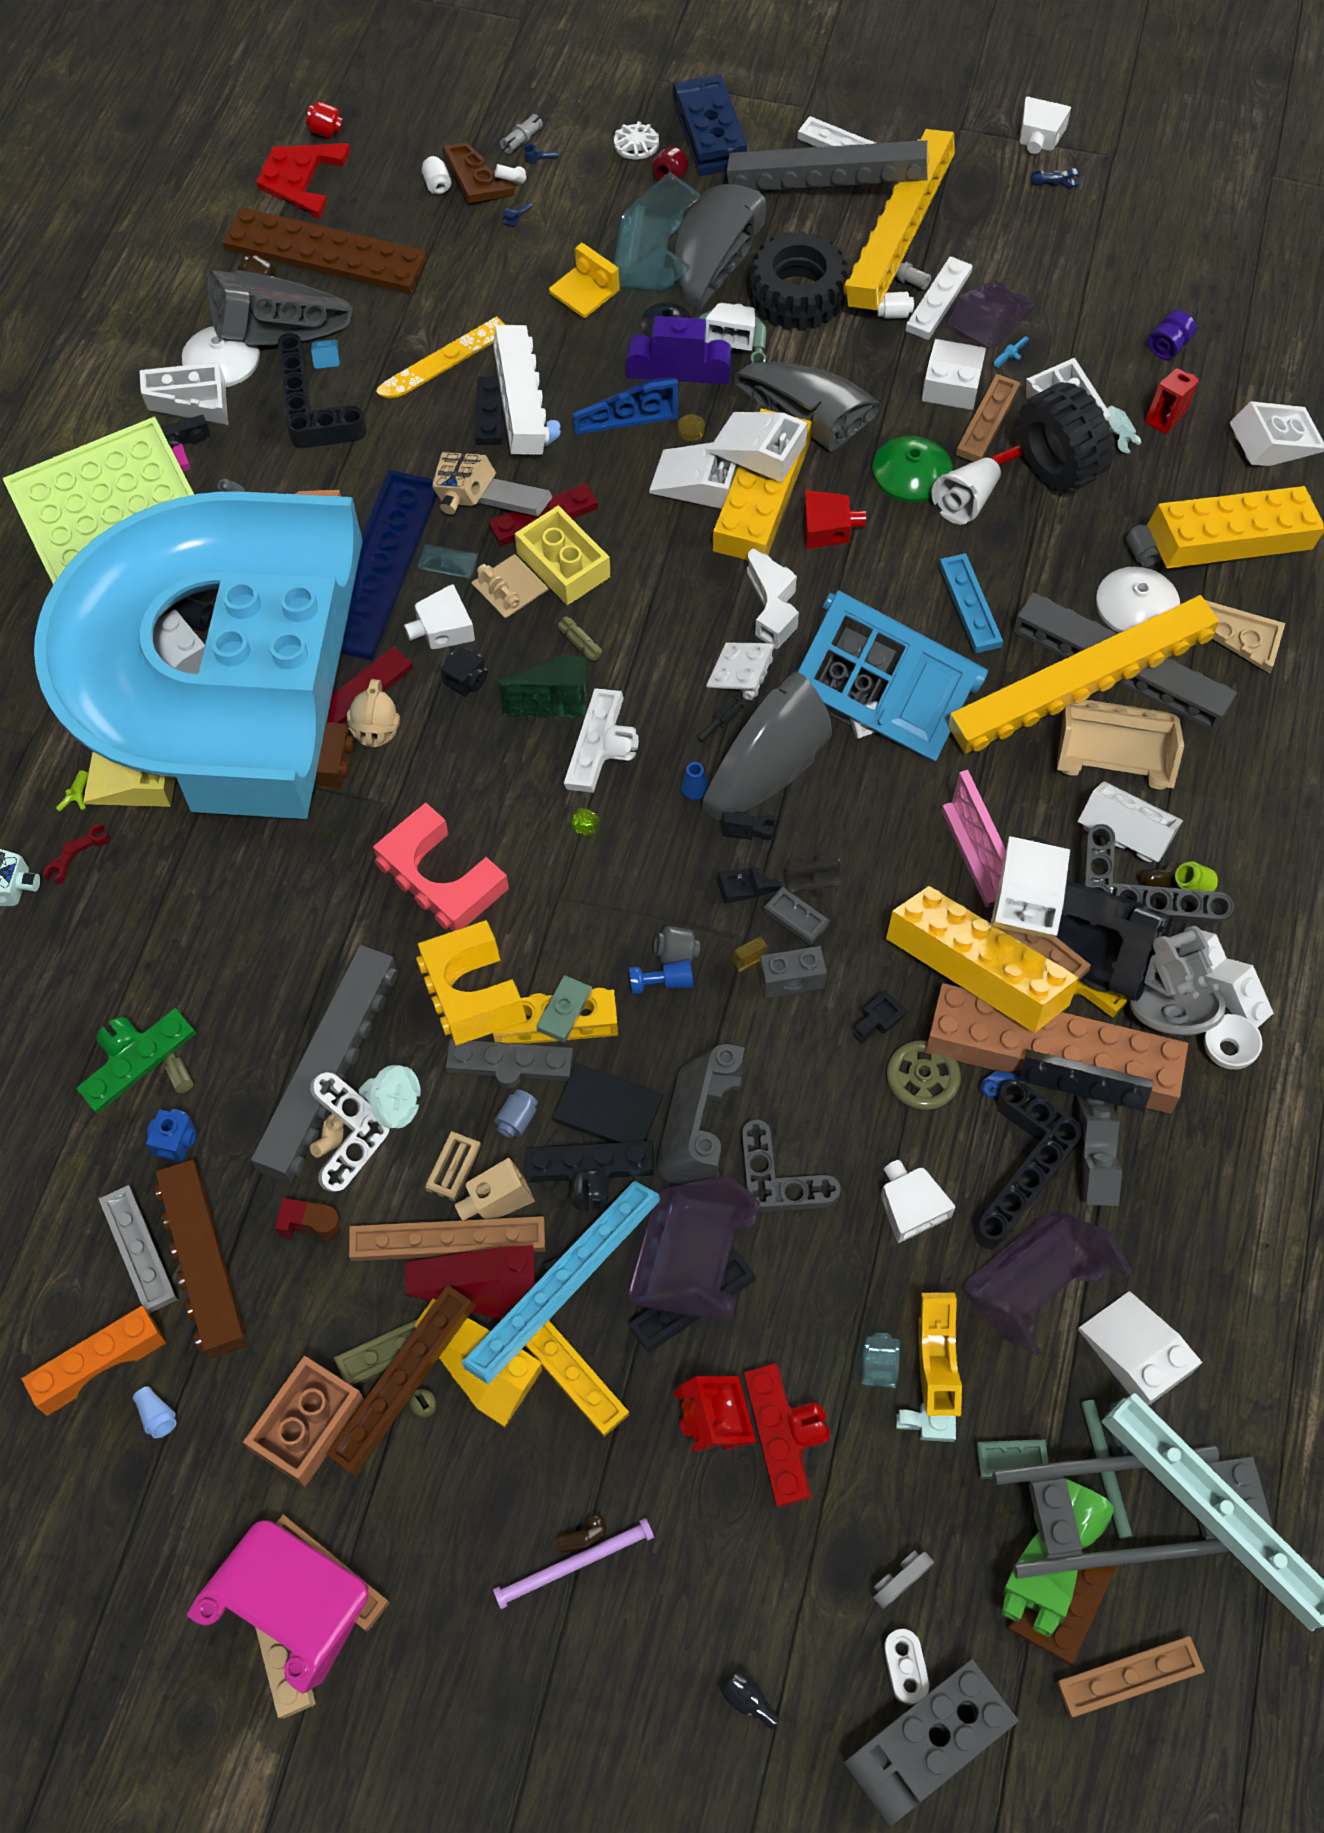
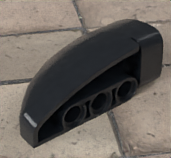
[1055,880,1173,1002]

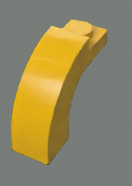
[919,1293,962,1416]

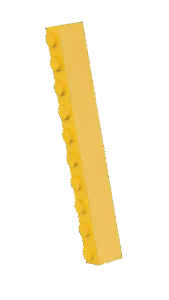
[844,129,955,310]
[948,595,1219,754]

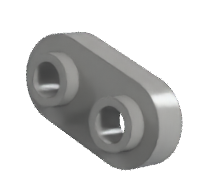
[874,1551,935,1609]

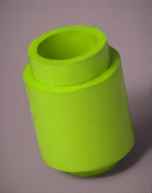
[1175,861,1218,892]

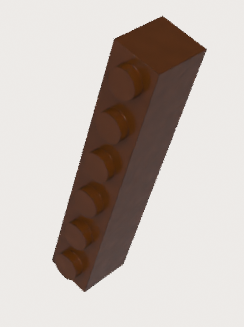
[153,1159,249,1359]

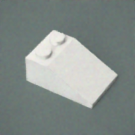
[922,339,986,410]
[1230,401,1324,466]
[153,610,205,674]
[1078,1291,1202,1406]

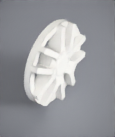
[614,122,659,160]

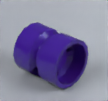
[1148,310,1196,360]

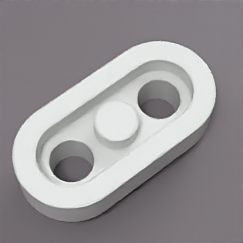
[884,1629,929,1705]

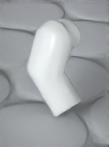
[494,164,526,185]

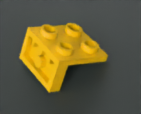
[549,243,620,318]

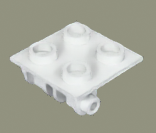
[706,643,775,700]

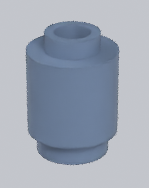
[494,1089,538,1138]

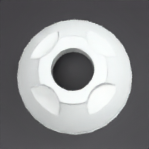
[1204,1014,1263,1069]

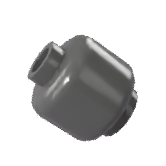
[654,926,700,964]

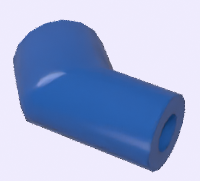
[980,1070,1024,1098]

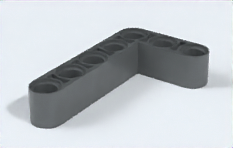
[1081,824,1234,925]

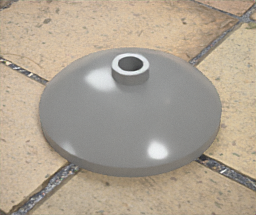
[1130,983,1226,1036]

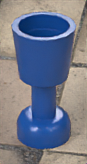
[629,959,693,994]

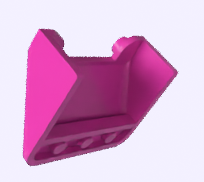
[186,1520,369,1694]

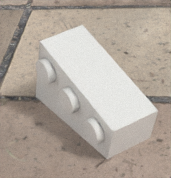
[140,362,228,425]

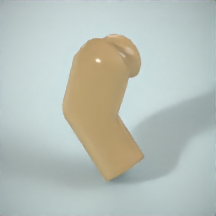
[310,1114,344,1158]

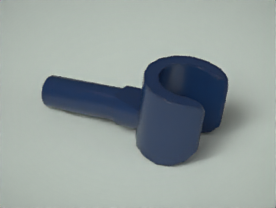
[524,144,559,164]
[502,202,532,226]

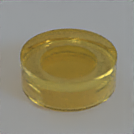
[678,414,705,441]

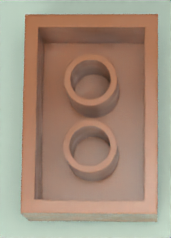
[243,1356,364,1487]

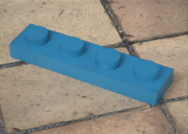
[939,553,1003,654]

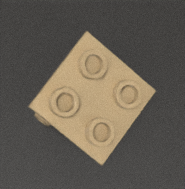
[471,554,549,619]

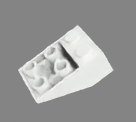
[709,412,808,482]
[649,442,739,509]
[990,836,1070,940]

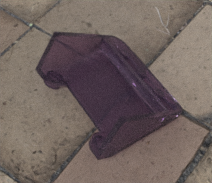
[629,1176,761,1320]

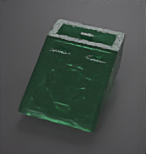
[498,656,589,718]

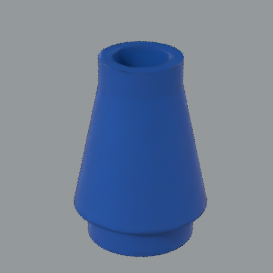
[680,762,709,800]

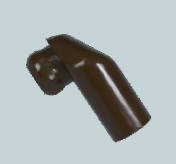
[1140,861,1181,888]
[557,1515,607,1553]

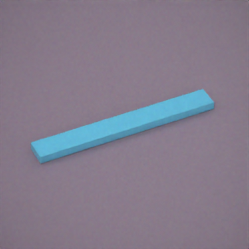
[462,1180,660,1385]

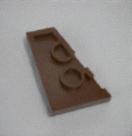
[443,142,515,203]
[1007,1550,1116,1666]

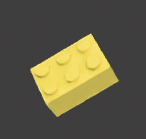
[515,506,610,605]

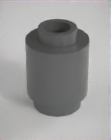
[1126,525,1162,567]

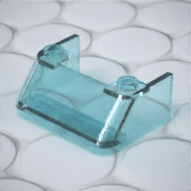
[614,172,700,291]

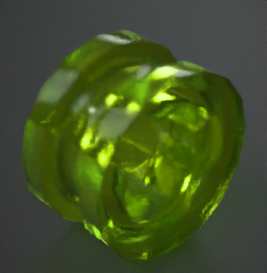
[570,808,600,835]

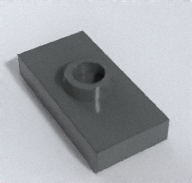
[764,886,830,945]

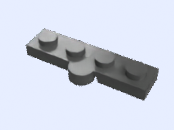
[446,1039,573,1088]

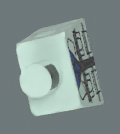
[0,849,40,906]

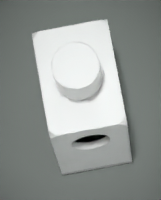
[1019,97,1071,154]
[404,584,475,649]
[881,1160,955,1243]

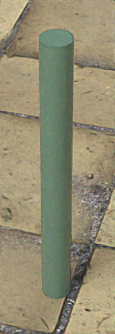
[1081,1400,1133,1539]

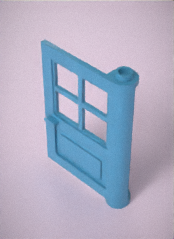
[798,590,988,762]

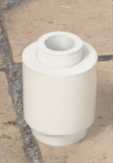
[422,156,451,194]
[876,292,914,319]

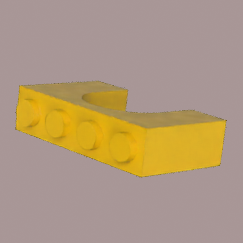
[416,920,527,1046]

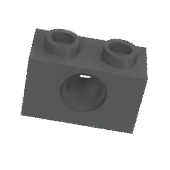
[759,946,827,998]

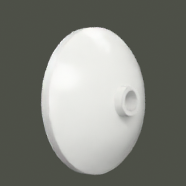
[182,326,260,387]
[1096,567,1180,633]

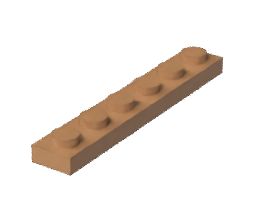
[349,1216,545,1261]

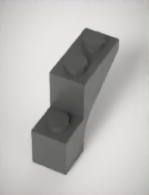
[1076,1096,1122,1206]

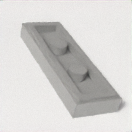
[477,478,552,516]

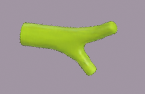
[56,771,88,811]

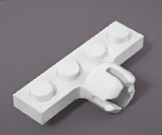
[564,688,638,793]

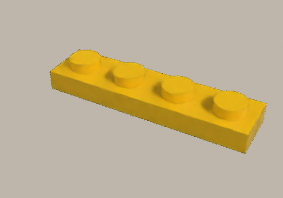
[525,1320,629,1437]

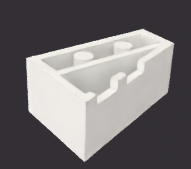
[1026,358,1111,430]

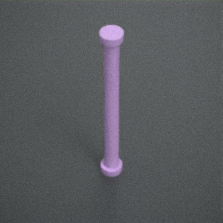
[493,1518,654,1609]

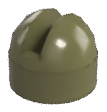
[409,1389,437,1418]

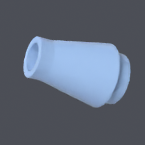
[133,1387,176,1438]

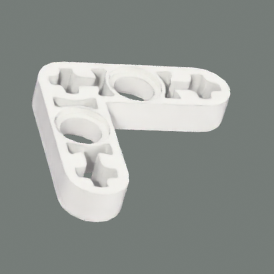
[310,1072,390,1192]

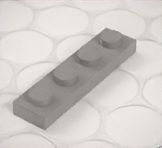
[99,1185,178,1313]

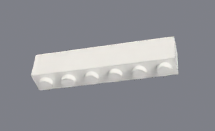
[493,325,549,454]

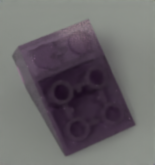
[948,281,1035,348]

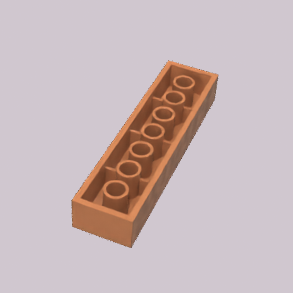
[925,983,1188,1114]

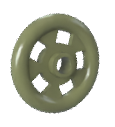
[887,1040,961,1110]

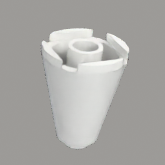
[932,458,1001,525]

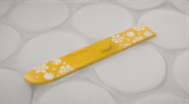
[376,316,505,398]

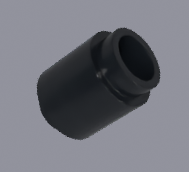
[172,596,214,631]

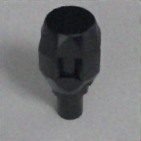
[720,1671,780,1729]

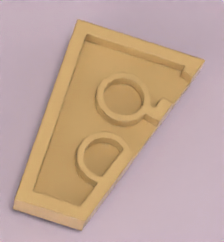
[1205,600,1285,673]

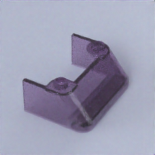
[964,1212,1133,1356]

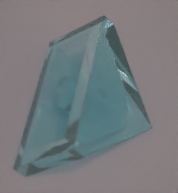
[418,544,478,578]

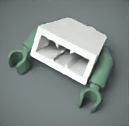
[699,303,766,363]

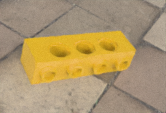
[493,988,618,1044]

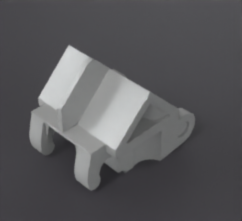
[1144,926,1219,1004]

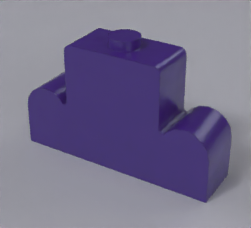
[626,316,732,384]

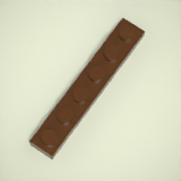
[326,1285,476,1475]

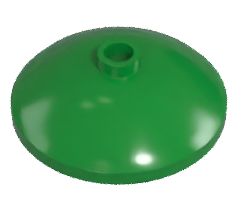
[872,436,953,503]

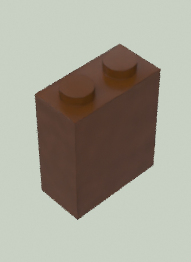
[314,722,355,788]

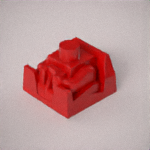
[673,1376,756,1451]

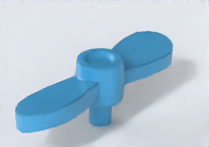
[994,336,1029,368]

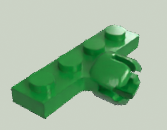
[76,1008,197,1114]

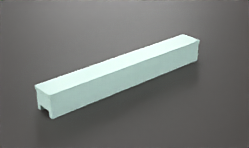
[1101,1393,1324,1631]

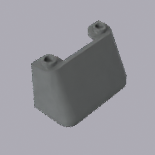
[657,1044,745,1192]

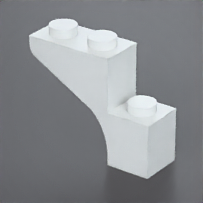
[747,548,799,649]
[1175,930,1274,1028]

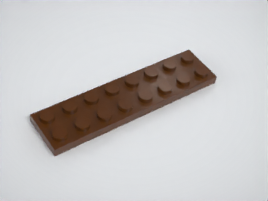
[222,207,428,294]

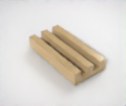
[425,1131,481,1202]

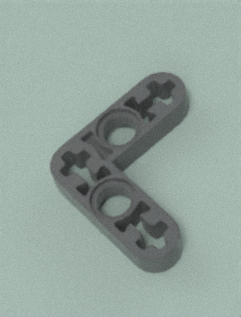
[742,1119,841,1212]

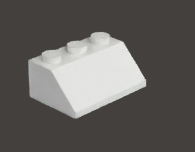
[1078,781,1183,862]

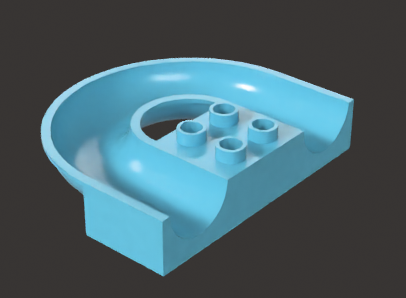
[34,492,363,819]

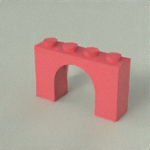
[373,802,509,931]

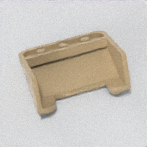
[1057,700,1184,789]

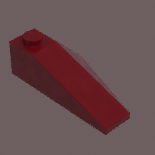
[405,1245,536,1321]

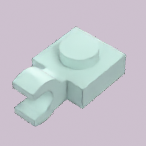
[1107,405,1141,454]
[896,1403,956,1442]

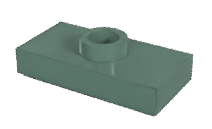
[536,975,592,1043]
[976,1440,1049,1479]

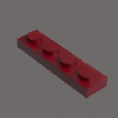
[488,483,598,547]

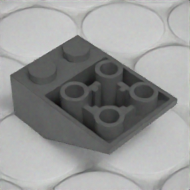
[819,627,900,726]

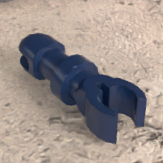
[1031,168,1080,187]

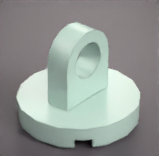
[358,1065,421,1128]

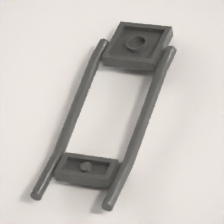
[992,1446,1273,1579]

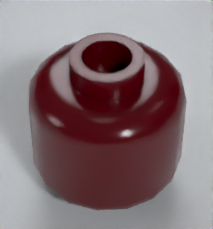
[652,147,688,185]

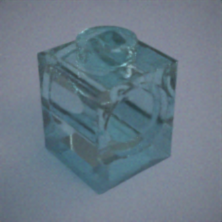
[862,1333,900,1387]

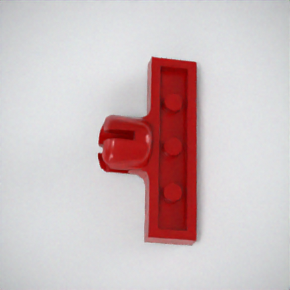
[744,1363,830,1507]

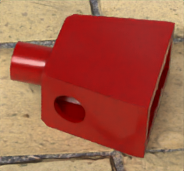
[1145,369,1199,435]
[804,490,866,549]

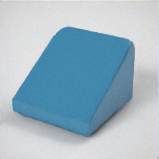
[311,339,340,369]

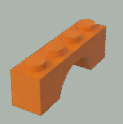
[21,1305,166,1416]

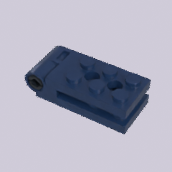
[672,74,747,176]

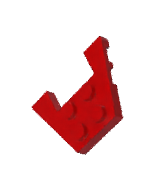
[256,143,351,219]

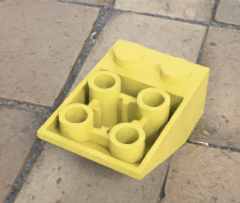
[83,752,176,807]

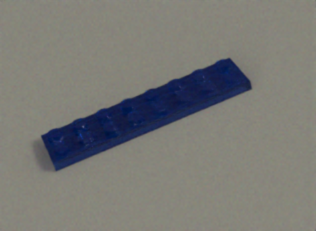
[340,470,437,660]

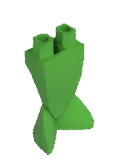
[1001,1479,1114,1637]

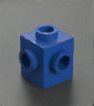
[146,1109,197,1163]

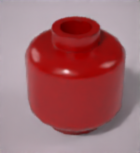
[305,101,343,139]

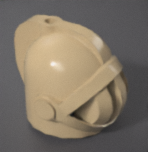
[347,679,400,747]

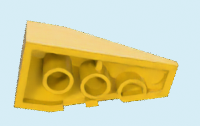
[414,1299,542,1427]

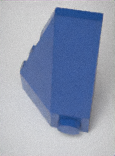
[573,377,678,435]

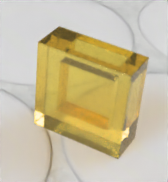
[734,936,767,972]

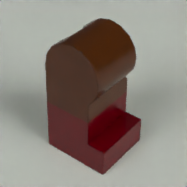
[275,1198,342,1240]

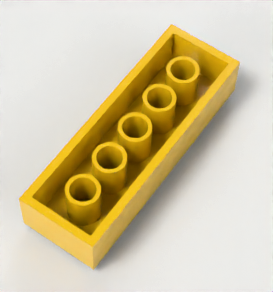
[713,408,812,560]
[1147,486,1324,568]
[886,886,1078,1033]

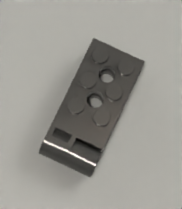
[844,1659,1019,1827]

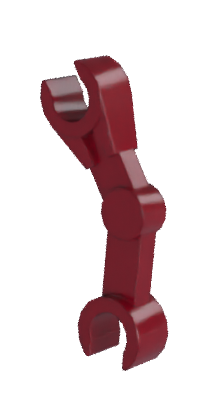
[44,824,110,885]

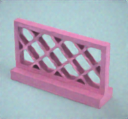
[941,770,1006,908]

